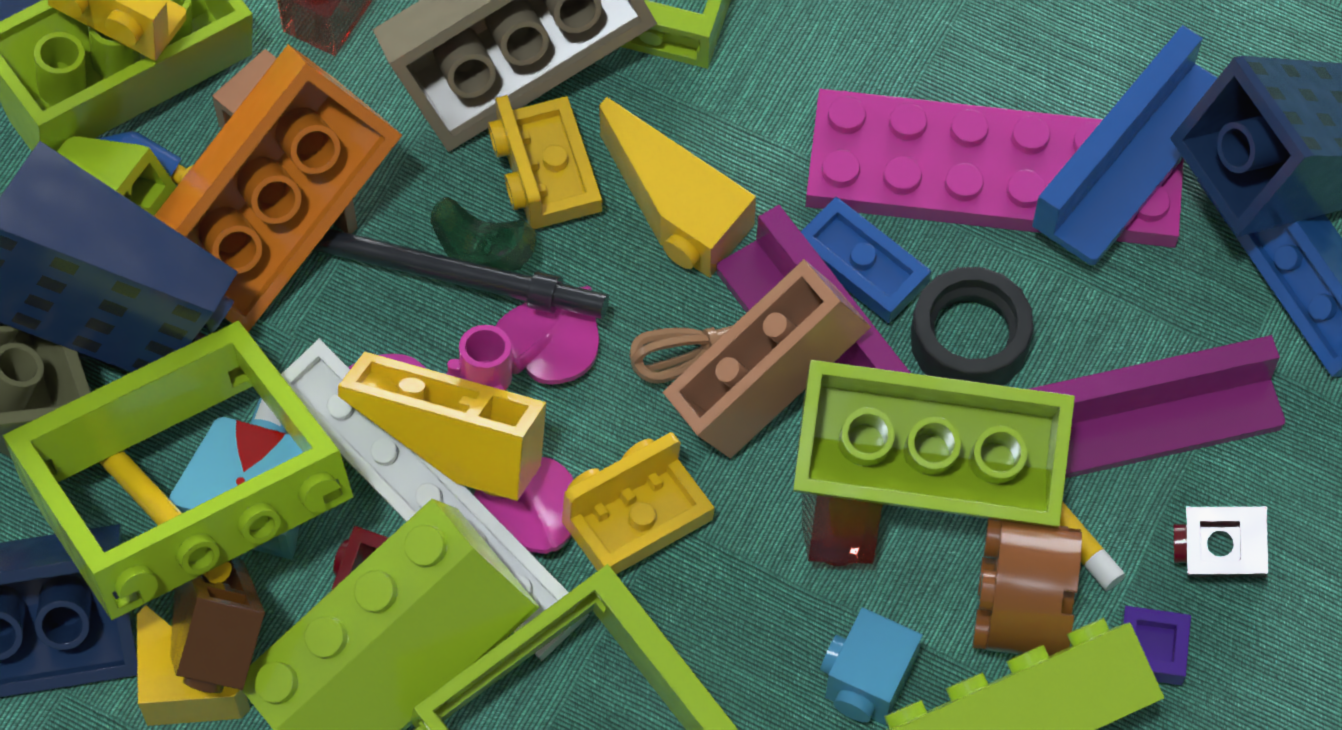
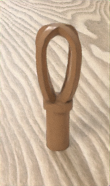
[630,325,733,384]

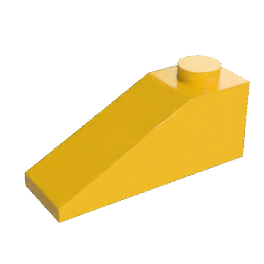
[599,97,756,278]
[338,351,546,501]

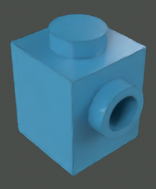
[820,607,923,725]

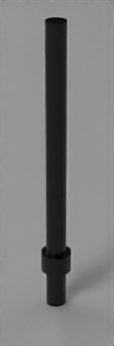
[313,229,609,319]

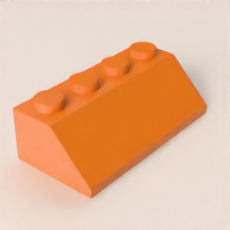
[154,44,402,332]

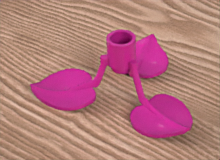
[348,286,599,554]

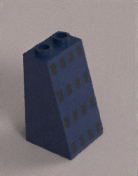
[1170,56,1342,237]
[0,141,238,372]

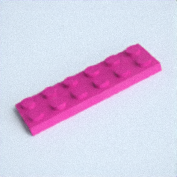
[805,88,1184,248]

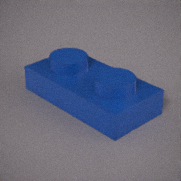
[801,196,931,323]

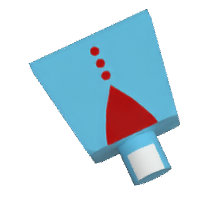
[169,398,303,560]

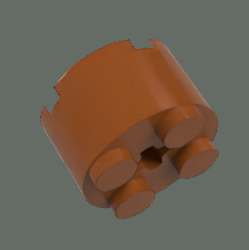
[972,519,1082,656]

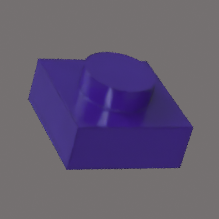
[1121,605,1191,686]

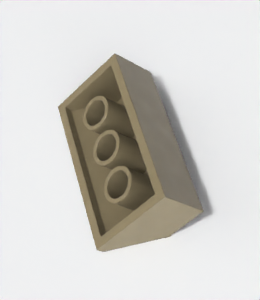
[372,0,657,152]

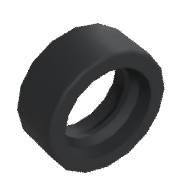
[910,267,1034,386]

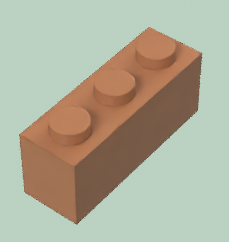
[663,259,871,459]

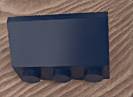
[0,524,137,697]

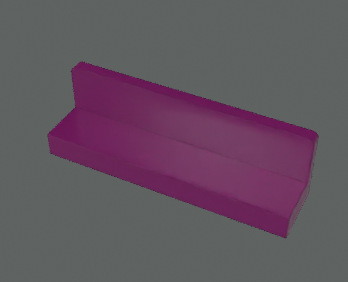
[716,205,910,373]
[1029,335,1285,479]

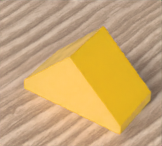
[137,605,251,726]

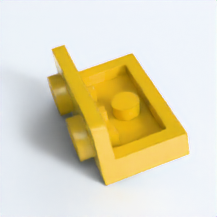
[48,0,187,61]
[487,95,602,230]
[562,432,715,574]

